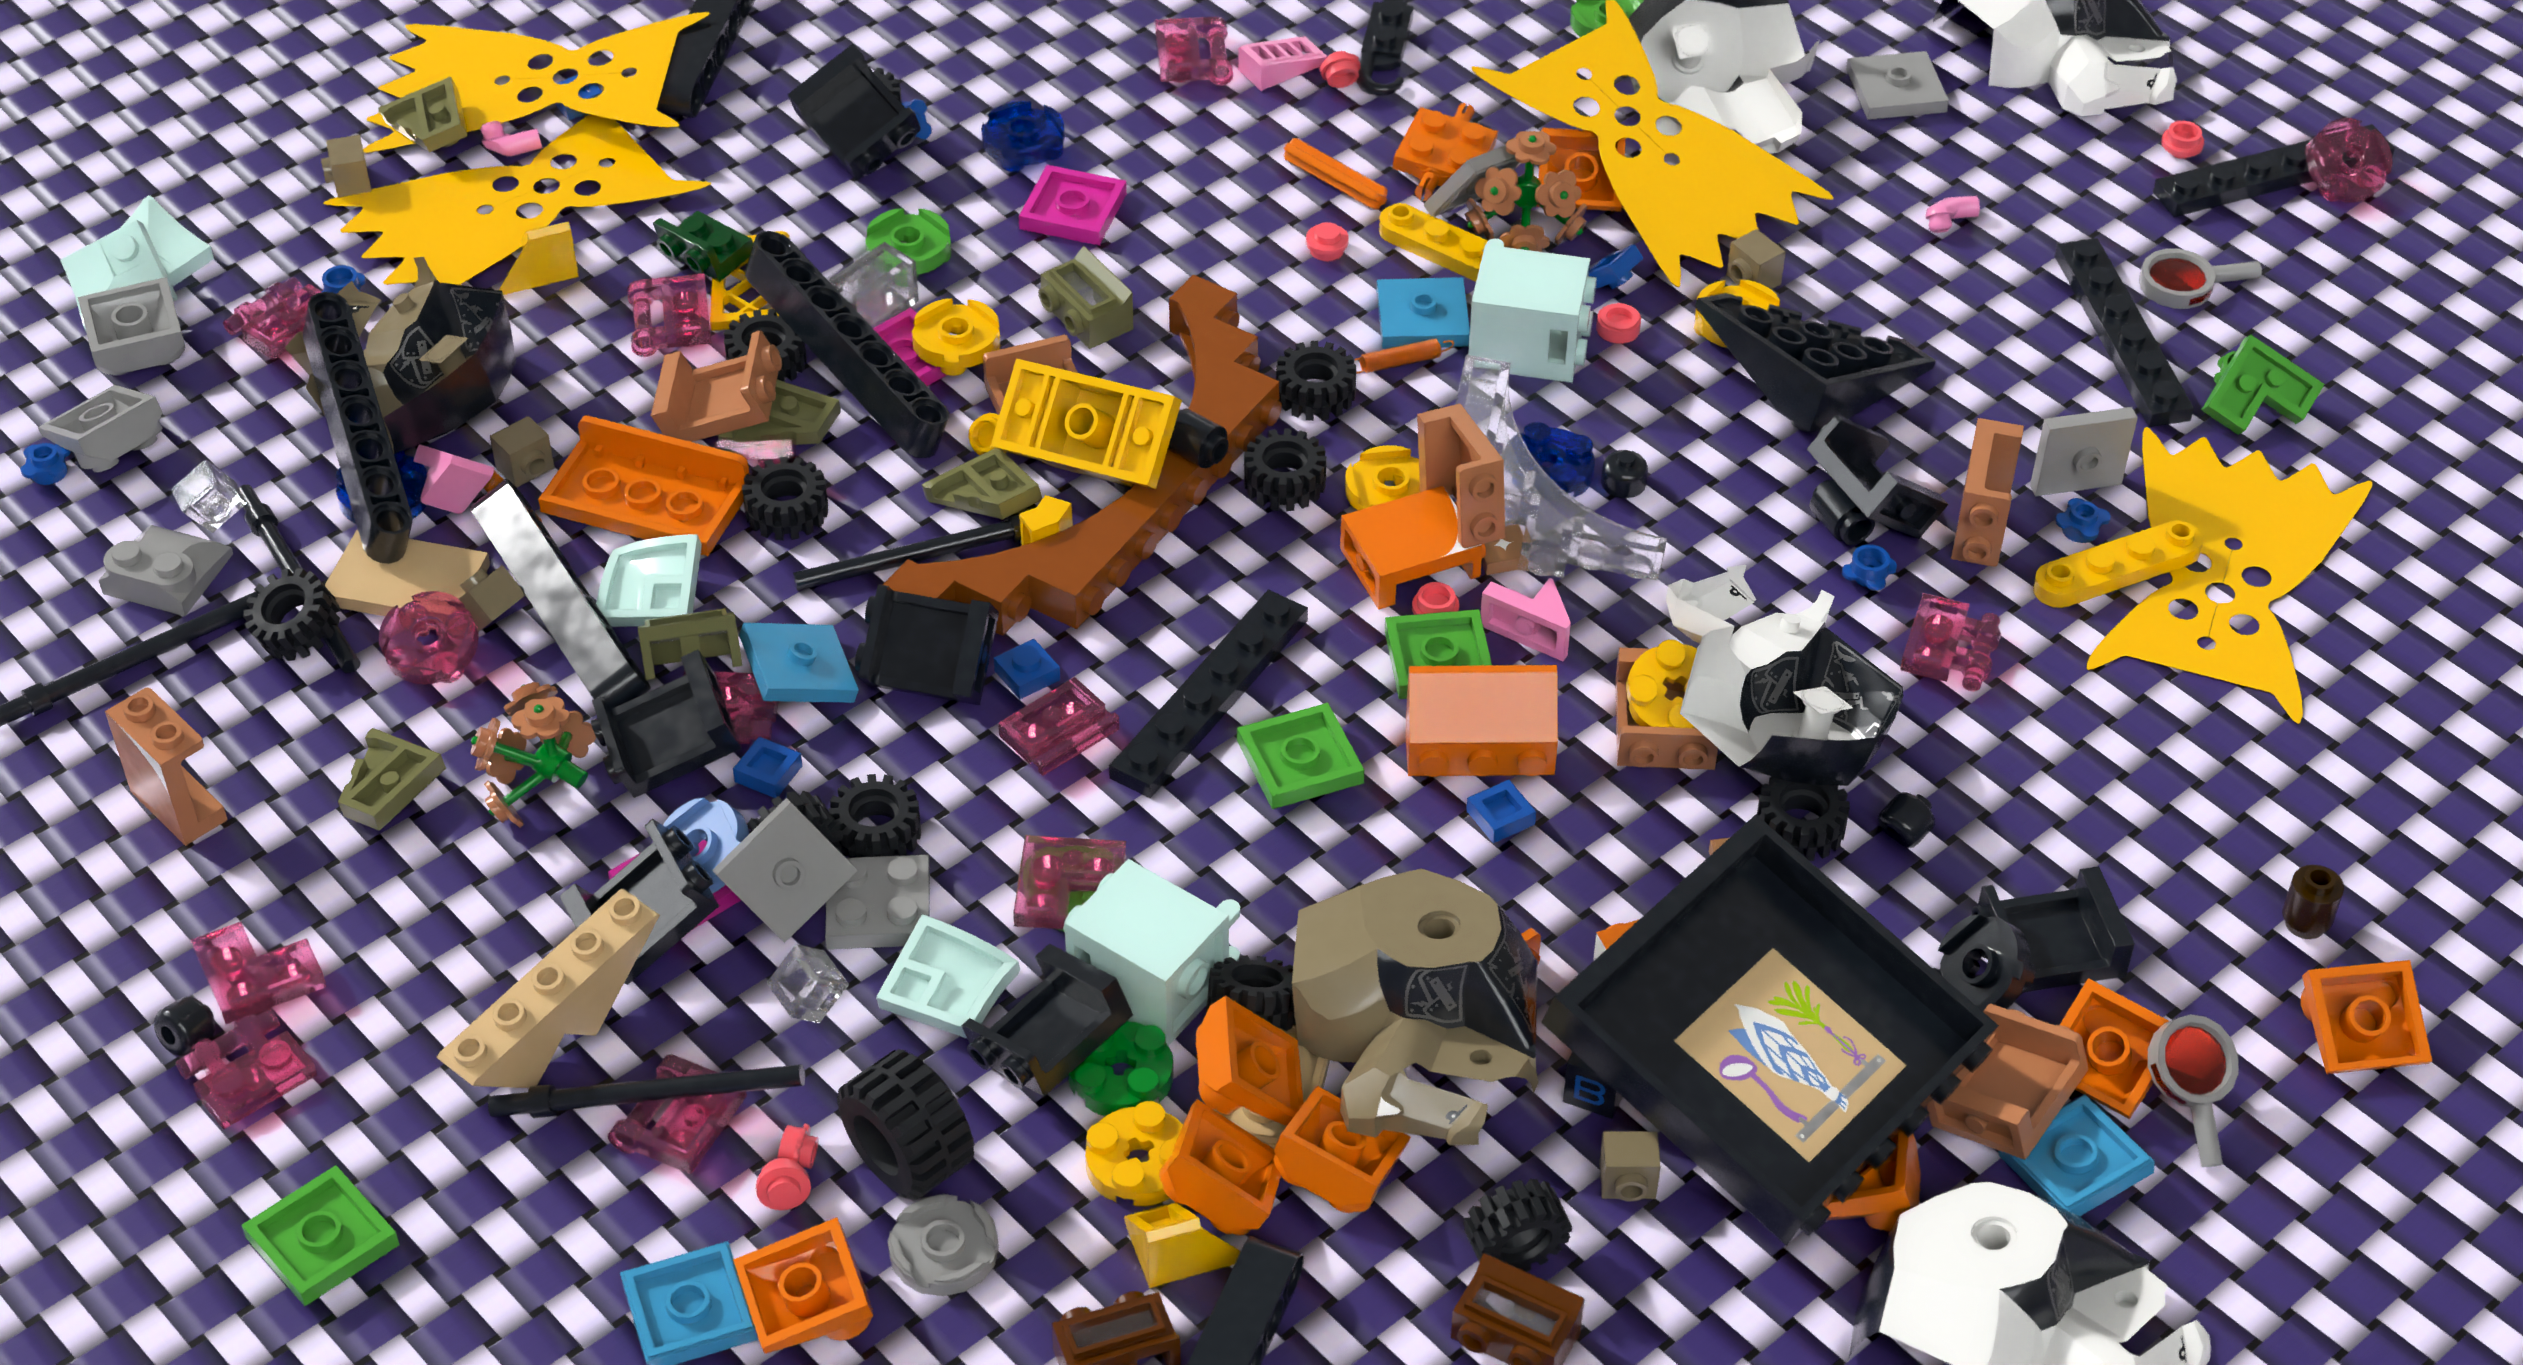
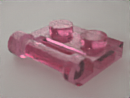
[1155,17,1234,86]
[627,273,712,357]
[608,1054,747,1174]

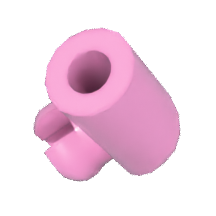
[480,121,542,157]
[1925,196,1980,233]

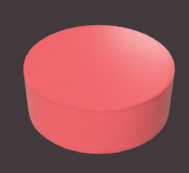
[1596,303,1641,344]

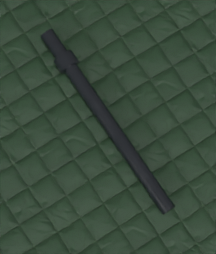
[235,485,360,673]
[793,512,1023,591]
[0,592,258,727]
[488,1064,805,1118]

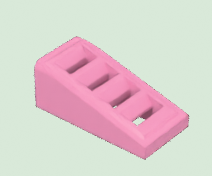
[1238,36,1328,91]

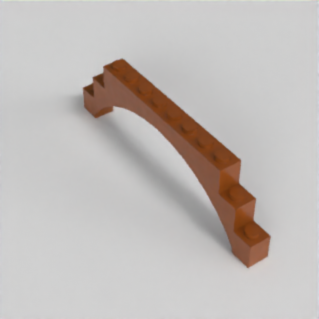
[883,275,1282,636]

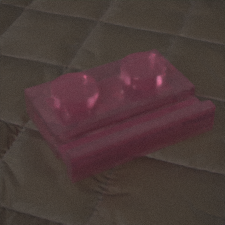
[998,677,1119,776]

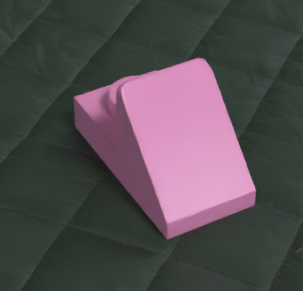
[413,444,495,514]
[1481,578,1571,661]

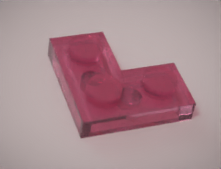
[1013,835,1127,929]
[191,921,327,1025]

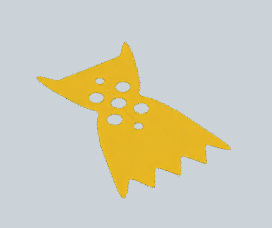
[1471,0,1834,287]
[363,12,710,153]
[323,114,711,285]
[2086,427,2372,724]

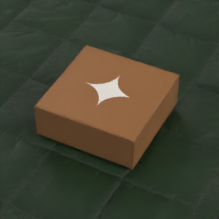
[1481,524,1532,575]

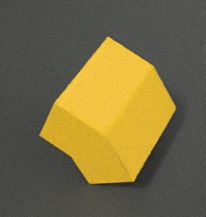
[1019,495,1073,546]

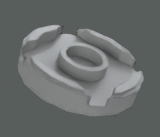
[888,1194,999,1296]

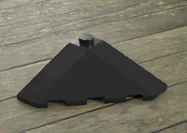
[1695,293,1936,432]

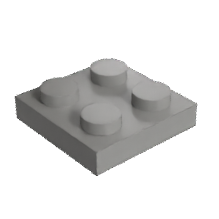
[825,855,930,950]

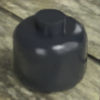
[1601,450,1648,498]
[1878,792,1935,848]
[154,996,215,1056]

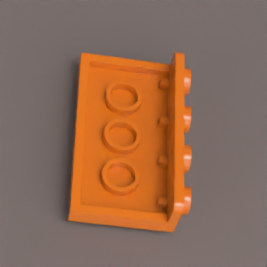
[538,415,750,556]

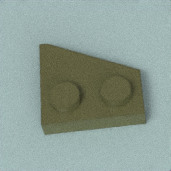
[378,76,468,152]
[718,379,841,449]
[921,448,1043,519]
[338,728,446,831]

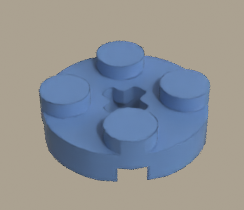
[663,798,749,894]

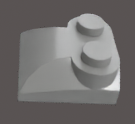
[78,277,185,375]
[38,385,162,472]
[99,525,233,616]

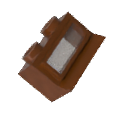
[1451,1253,1585,1365]
[1052,1291,1181,1365]

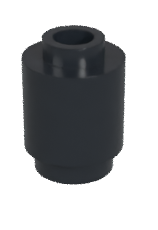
[1168,409,1229,469]
[1810,479,1875,545]

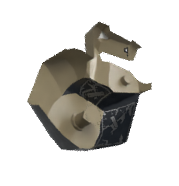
[285,256,516,454]
[1292,868,1539,1145]

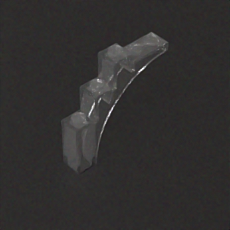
[1455,355,1667,581]

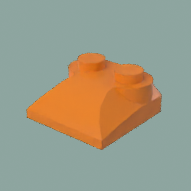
[1537,128,1626,211]
[2301,960,2432,1074]
[2060,978,2183,1119]
[1196,996,1304,1126]
[1273,1086,1411,1213]
[1159,1099,1281,1235]
[1826,1132,1921,1231]
[733,1217,873,1354]

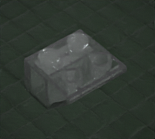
[826,242,919,328]

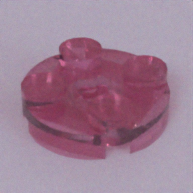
[2305,118,2393,203]
[379,591,479,684]

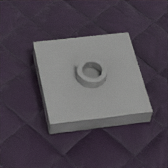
[1846,51,1949,120]
[1423,145,1521,217]
[2030,407,2138,497]
[712,798,858,943]

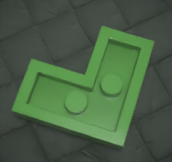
[2201,335,2325,435]

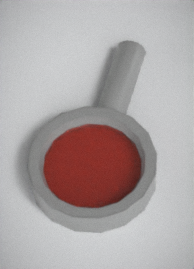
[2139,249,2262,309]
[2148,1014,2239,1168]

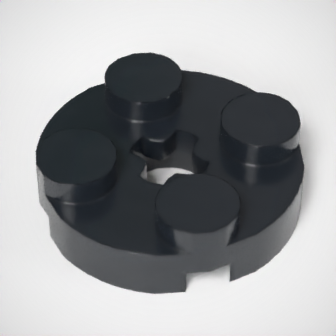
[1934,914,2036,1011]

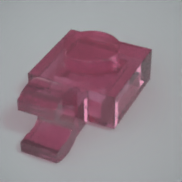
[715,439,796,469]

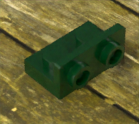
[652,210,753,282]

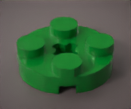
[1068,1021,1174,1116]

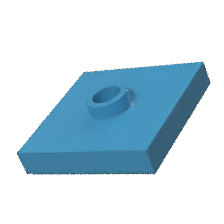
[1377,277,1470,349]
[739,623,859,703]
[1999,1094,2154,1216]
[620,1241,759,1365]

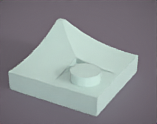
[119,196,214,287]
[60,220,178,331]
[596,534,702,627]
[876,914,1020,1038]

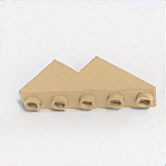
[437,889,660,1088]

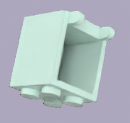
[1468,239,1597,383]
[1064,859,1240,1046]

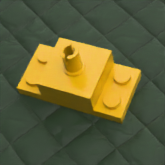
[990,358,1182,489]

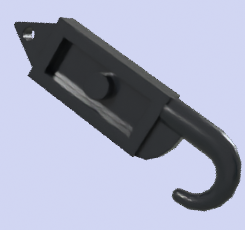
[1356,0,1413,96]

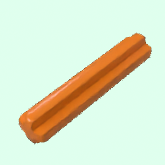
[1283,138,1388,210]

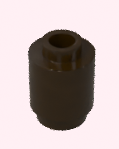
[2282,865,2344,939]

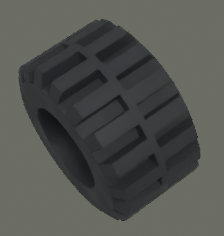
[837,1049,975,1200]

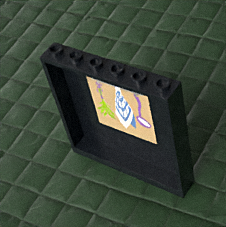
[1541,815,1999,1246]

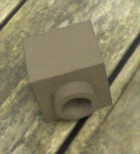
[321,135,372,197]
[1727,229,1786,289]
[490,416,554,487]
[452,565,525,633]
[1599,1131,1661,1201]

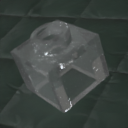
[171,459,247,533]
[767,944,849,1023]

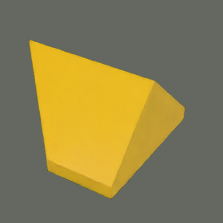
[499,221,579,295]
[1124,1202,1241,1288]

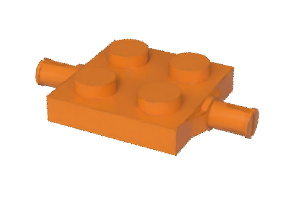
[1392,103,1498,201]

